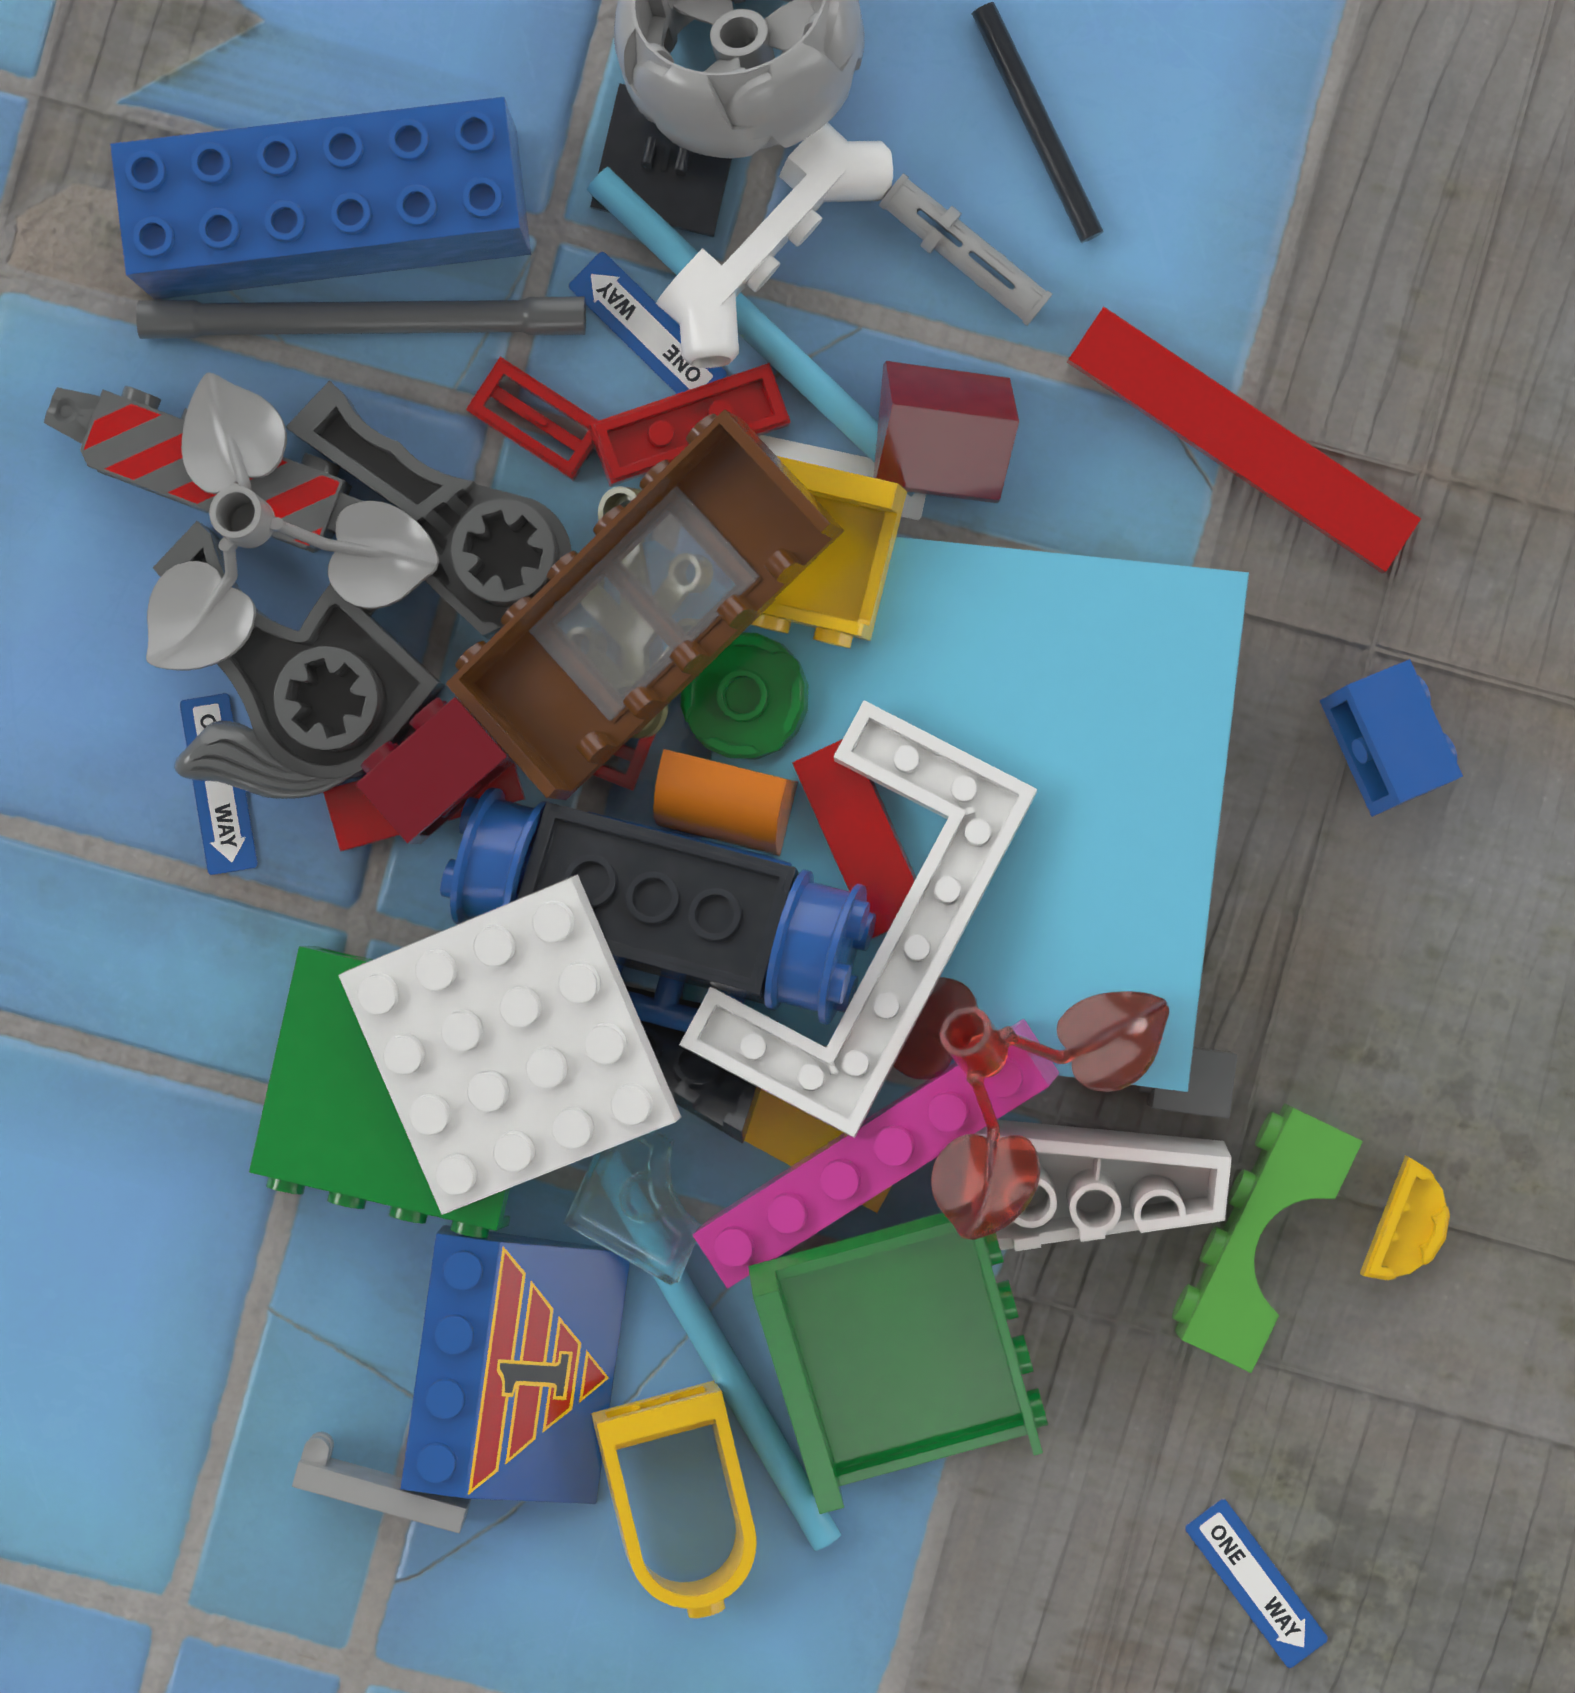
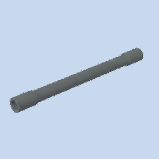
[136,296,586,339]

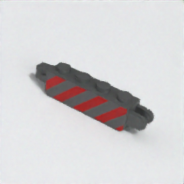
[44,386,362,553]

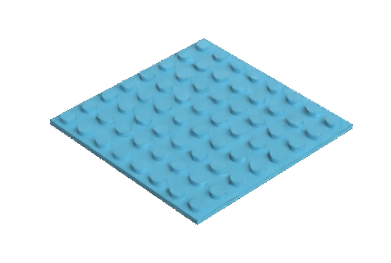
[683,537,1249,1092]

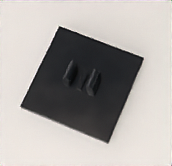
[590,83,732,237]

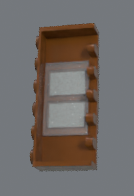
[445,409,844,800]

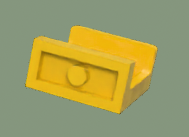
[751,456,907,649]

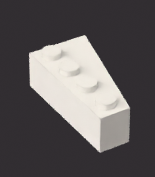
[961,1120,1232,1251]

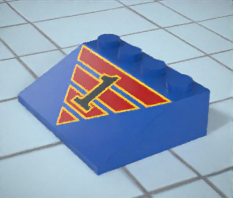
[400,1225,632,1504]

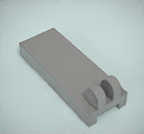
[292,1431,471,1533]

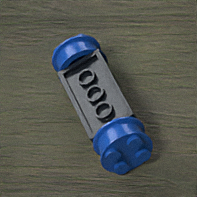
[440,787,876,1025]

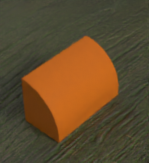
[653,749,798,856]

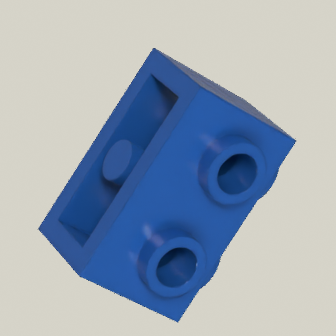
[1320,659,1463,817]

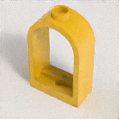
[591,1380,757,1618]

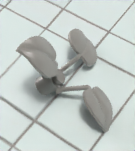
[146,373,439,671]

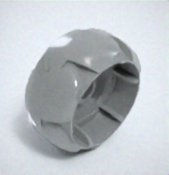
[614,0,865,158]

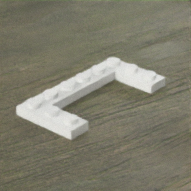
[679,700,1037,1138]

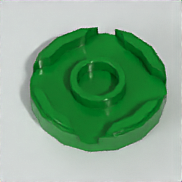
[680,632,809,759]

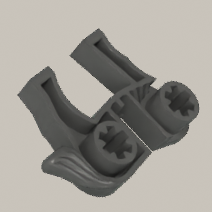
[153,380,572,799]

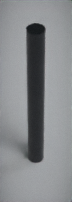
[971,2,1104,243]

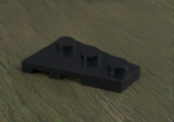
[626,986,778,1144]

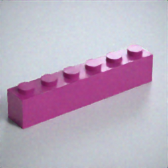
[692,1019,1059,1289]

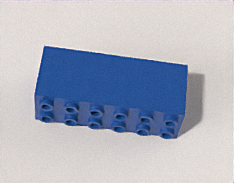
[110,97,532,300]

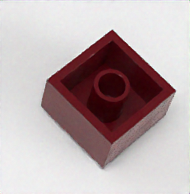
[355,697,514,844]

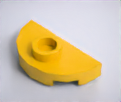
[1360,1155,1450,1280]

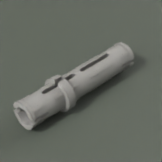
[879,174,1053,326]

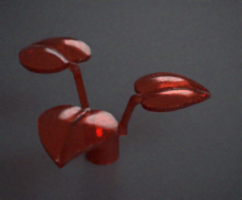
[893,977,1170,1240]

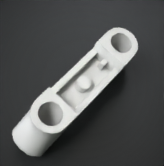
[656,122,893,368]

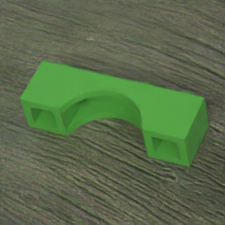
[1172,1103,1363,1373]

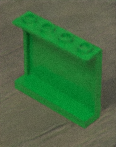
[249,946,511,1238]
[748,1204,1048,1514]

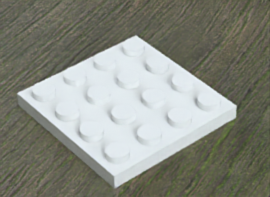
[338,875,681,1215]

